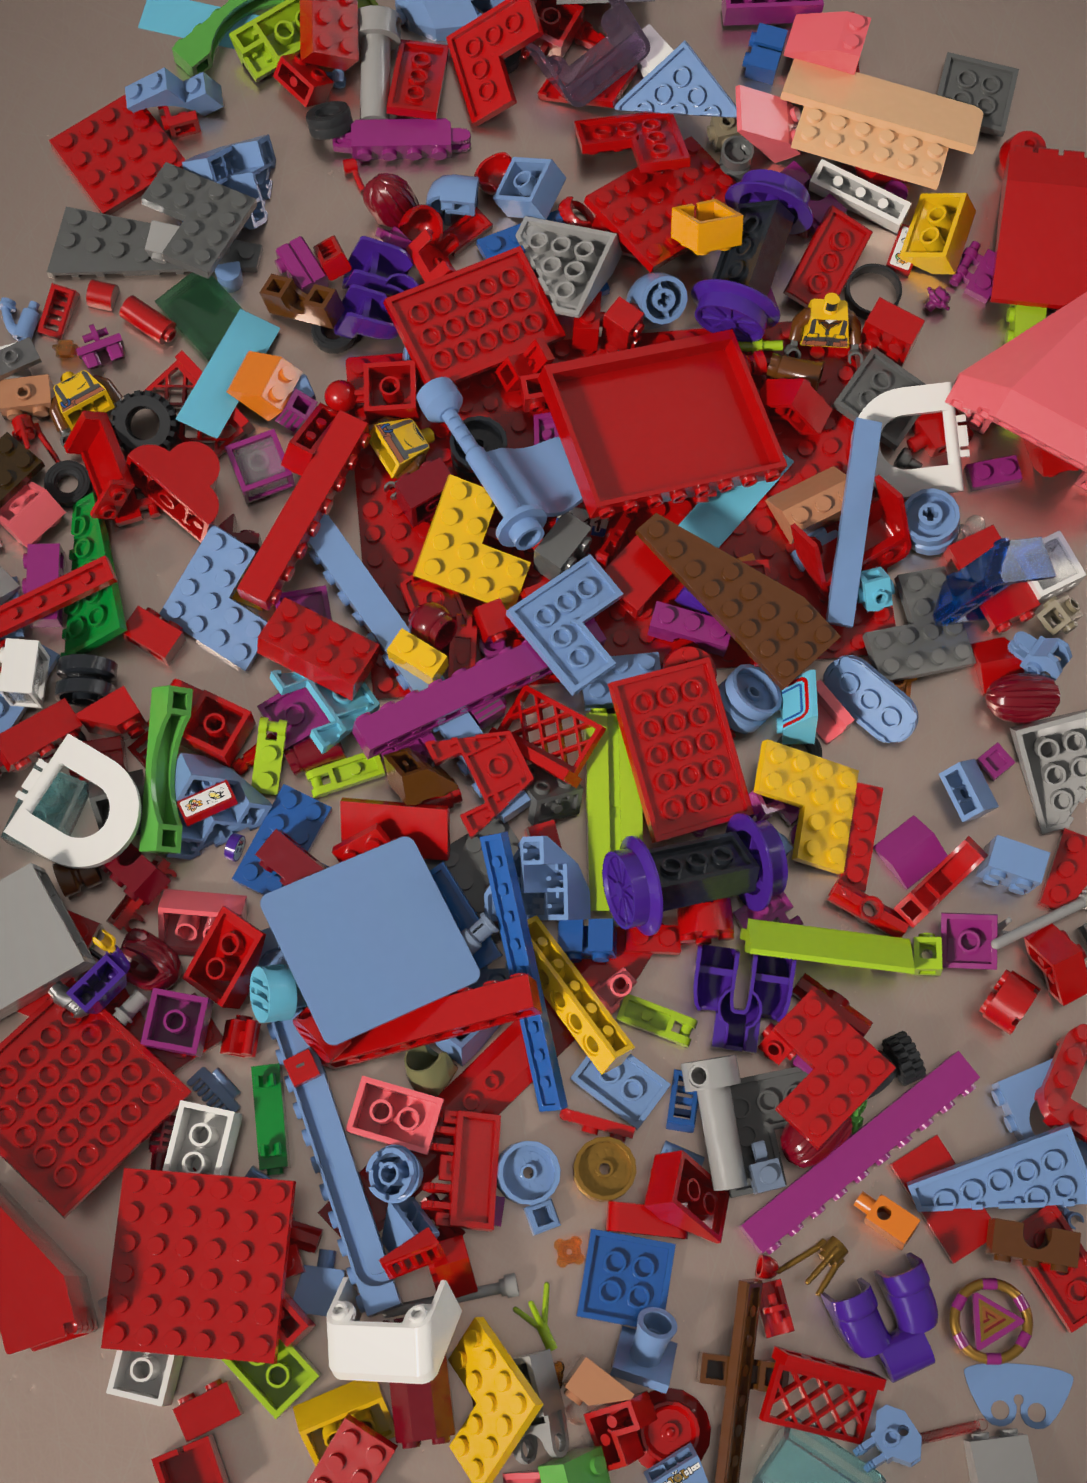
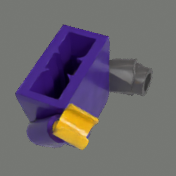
[48,929,130,1018]

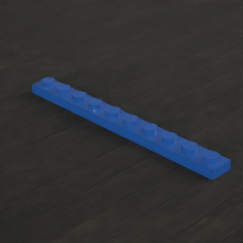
[480,831,568,1112]

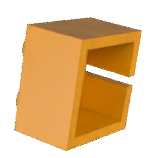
[671,199,743,255]

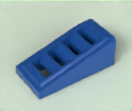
[666,1069,698,1133]

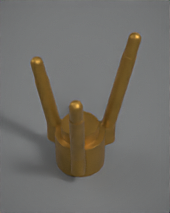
[776,1236,849,1296]

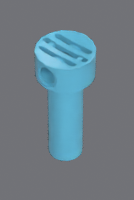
[250,964,308,1023]

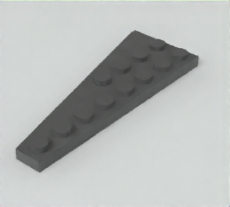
[47,207,263,278]

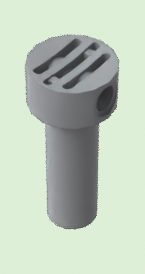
[358,5,401,120]
[681,1055,747,1191]

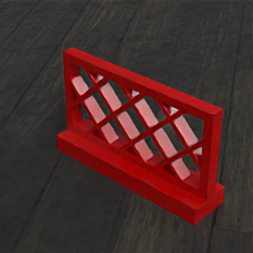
[144,350,255,458]
[489,685,606,789]
[759,1346,887,1445]

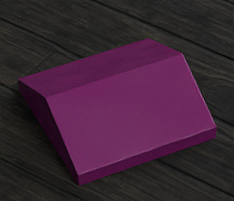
[873,815,948,890]
[941,912,998,970]

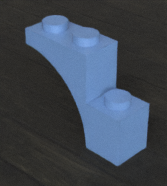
[125,67,224,116]

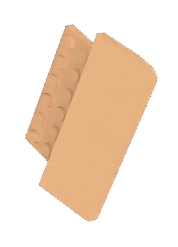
[780,58,983,190]

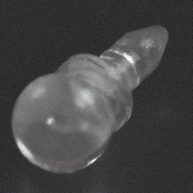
[956,515,986,542]

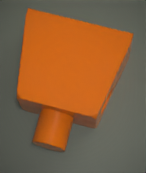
[854,1191,921,1251]

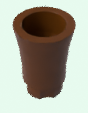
[767,353,825,392]

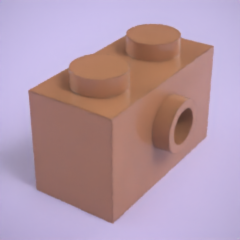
[0,374,55,420]

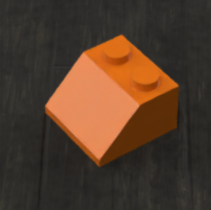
[226,351,303,421]

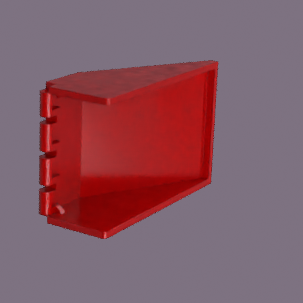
[990,145,1087,309]
[0,1183,98,1354]

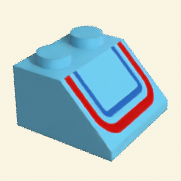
[776,670,818,744]

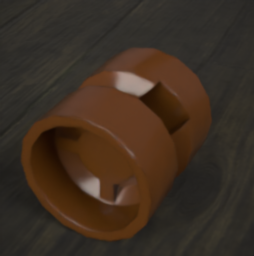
[53,863,103,897]

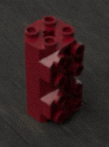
[383,1317,456,1449]

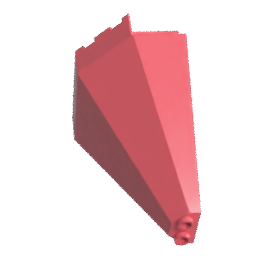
[945,292,1087,491]

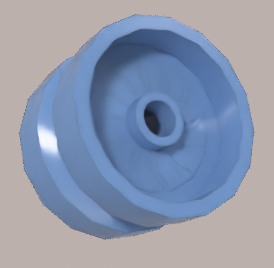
[905,488,960,556]
[718,664,782,734]
[497,1141,561,1205]

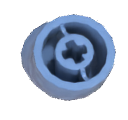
[626,272,688,330]

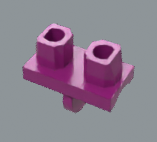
[76,324,124,370]

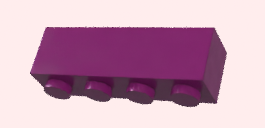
[721,0,824,26]

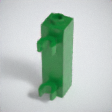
[251,1063,291,1176]

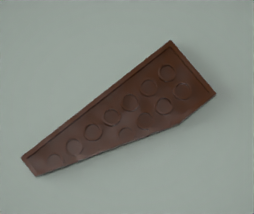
[635,513,841,690]

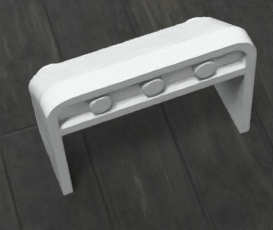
[326,1277,462,1384]

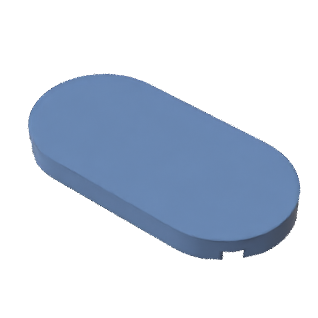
[823,655,919,743]

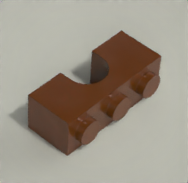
[259,273,345,329]
[985,1218,1081,1273]
[696,1352,789,1392]

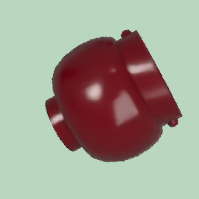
[408,602,458,650]

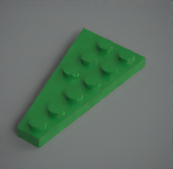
[60,492,127,657]

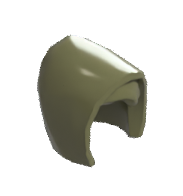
[404,1045,458,1097]

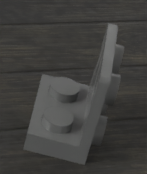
[524,764,584,826]

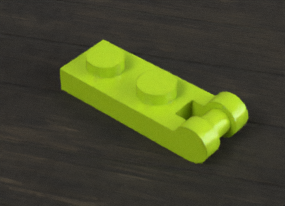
[251,717,288,795]
[305,753,386,799]
[616,994,698,1048]

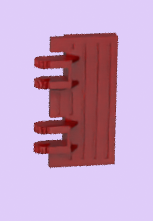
[421,1110,501,1232]

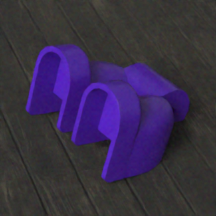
[334,236,420,340]
[693,944,796,1053]
[821,1252,938,1383]

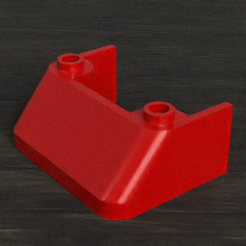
[790,475,912,599]

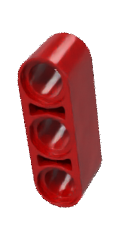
[606,1201,688,1239]

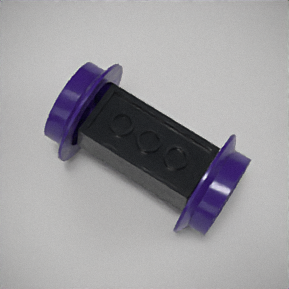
[691,169,814,342]
[602,813,788,936]

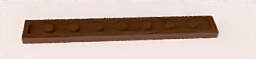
[715,1278,763,1483]

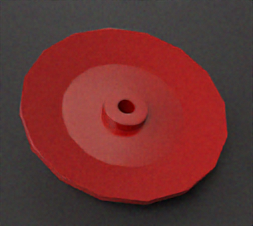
[636,1388,711,1469]

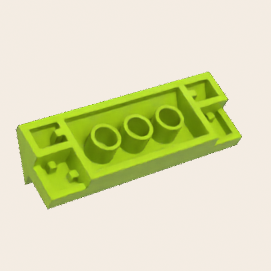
[229,0,378,83]
[740,918,915,974]

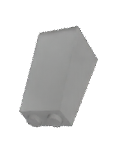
[963,1428,1039,1483]

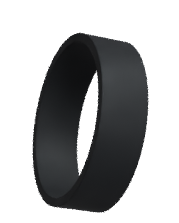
[845,263,902,320]

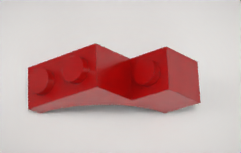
[893,836,988,928]

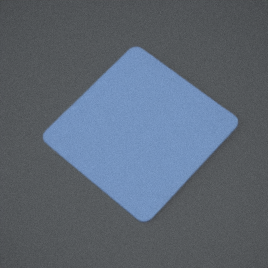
[260,837,480,1045]

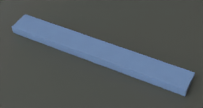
[826,417,882,628]

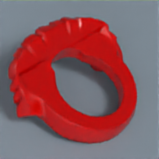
[558,196,594,228]

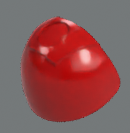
[474,152,512,196]
[398,204,443,246]

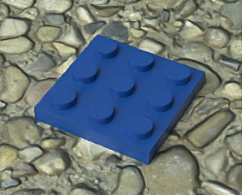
[576,1229,676,1327]

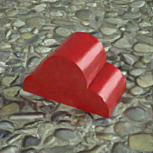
[126,441,220,543]

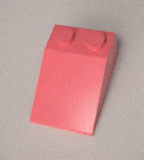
[783,11,871,75]
[736,85,801,163]
[345,1076,444,1155]

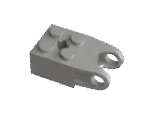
[512,1349,569,1464]

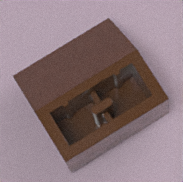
[383,747,458,806]

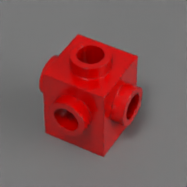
[758,1014,796,1065]

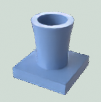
[610,1307,678,1394]

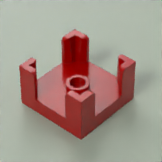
[406,229,460,283]

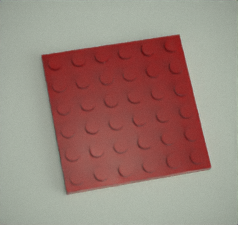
[0,978,192,1219]
[101,1168,296,1364]

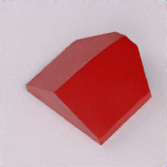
[971,637,1024,695]

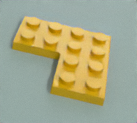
[413,474,531,610]
[753,739,859,874]
[448,1317,544,1483]

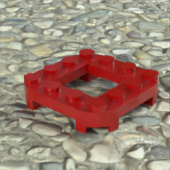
[1034,1024,1087,1143]

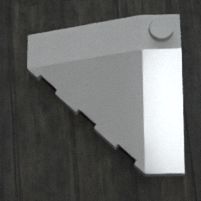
[515,216,622,318]
[1010,709,1087,834]

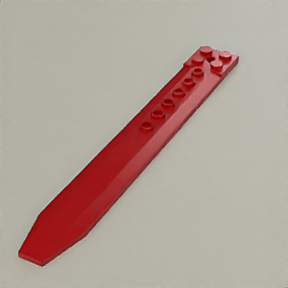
[317,923,664,1237]

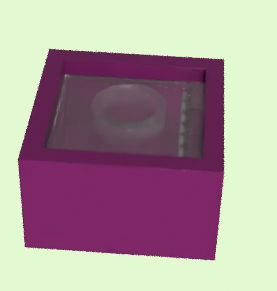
[225,429,295,504]

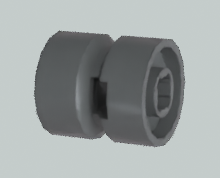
[719,135,754,182]

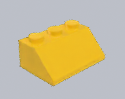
[899,193,976,274]
[293,1380,395,1466]

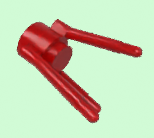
[11,414,61,463]

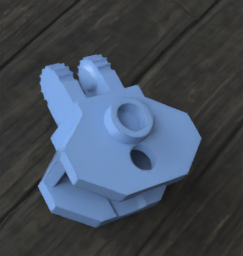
[1007,631,1073,681]
[853,1405,922,1473]

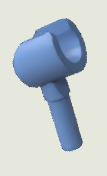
[325,69,346,89]
[1056,1205,1084,1230]

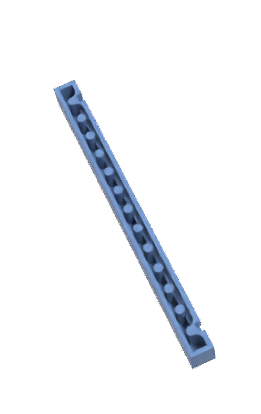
[307,514,531,824]
[258,927,403,1317]

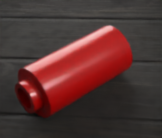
[119,295,177,345]

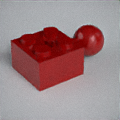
[324,360,420,424]

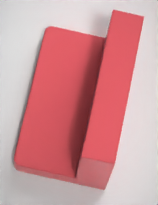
[816,679,855,745]

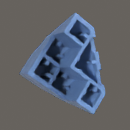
[395,0,482,42]
[182,134,276,230]
[166,753,272,860]
[484,836,591,921]

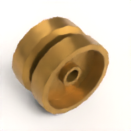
[572,1137,637,1202]

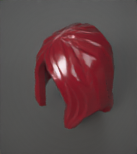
[363,173,419,228]
[985,673,1060,724]
[120,928,183,992]
[780,1116,853,1168]

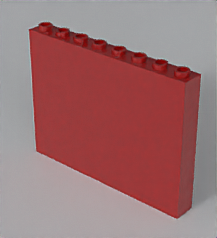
[538,329,788,519]

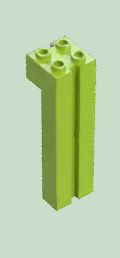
[583,708,643,911]

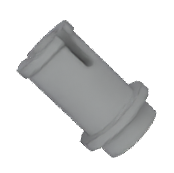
[113,990,149,1026]

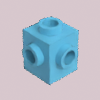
[857,566,895,612]

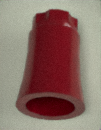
[284,737,347,776]

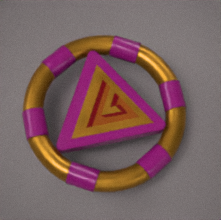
[949,1278,1033,1365]

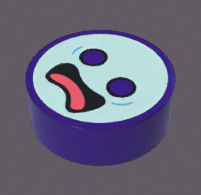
[224,833,245,862]

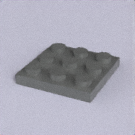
[937,52,1019,137]
[832,347,926,451]

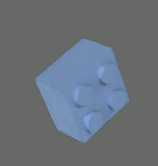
[493,157,566,220]
[976,835,1050,895]

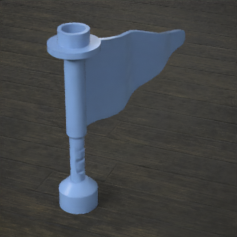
[416,377,583,550]

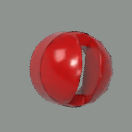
[756,1254,779,1279]

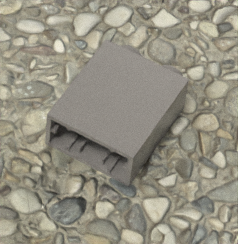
[0,863,96,1020]

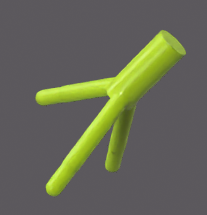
[513,1282,558,1351]

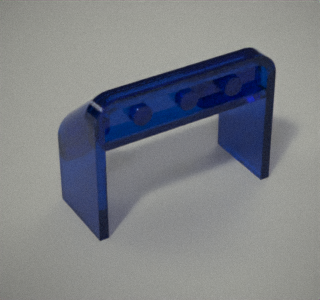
[932,537,1057,626]

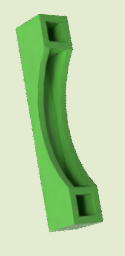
[172,0,285,77]
[139,685,193,854]

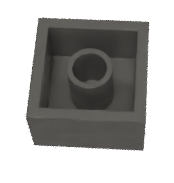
[533,512,592,581]

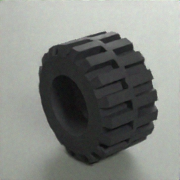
[110,390,180,453]

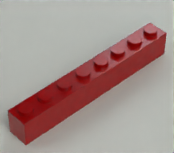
[237,410,371,611]
[321,973,542,1070]

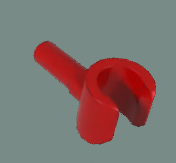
[343,158,365,192]

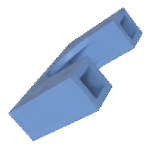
[991,1059,1087,1168]

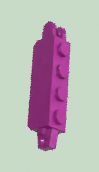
[332,118,471,161]

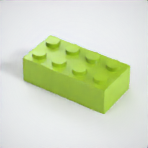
[221,1339,322,1419]

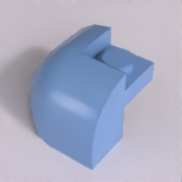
[425,174,479,226]

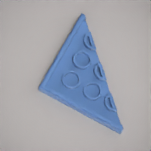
[614,40,737,118]

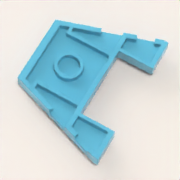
[270,670,380,754]

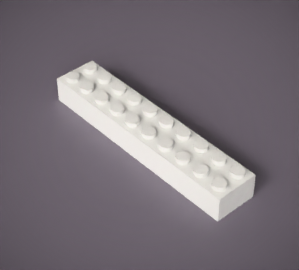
[106,1100,243,1407]

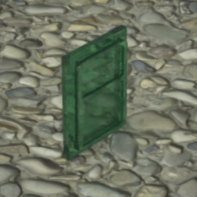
[155,272,243,361]

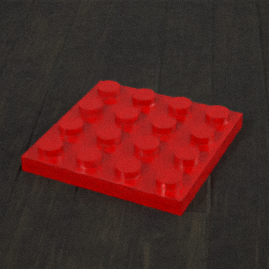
[49,94,185,215]

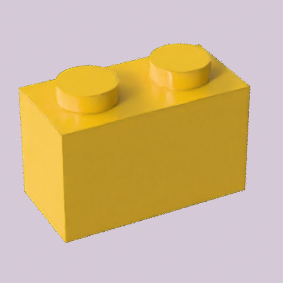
[387,628,449,684]

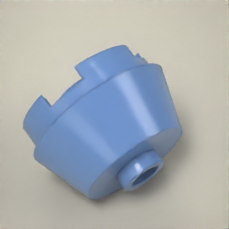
[366,1145,423,1204]

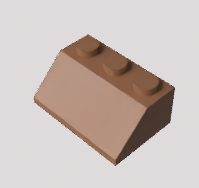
[765,466,846,544]
[562,1354,635,1406]

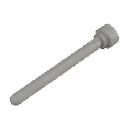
[991,888,1087,950]
[382,1273,519,1318]

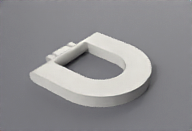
[851,382,970,498]
[3,734,142,869]

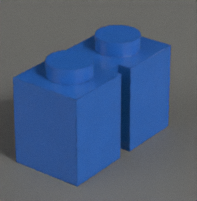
[742,23,788,85]
[558,918,617,963]

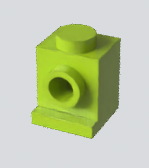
[913,933,943,976]

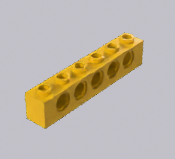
[527,915,635,1075]

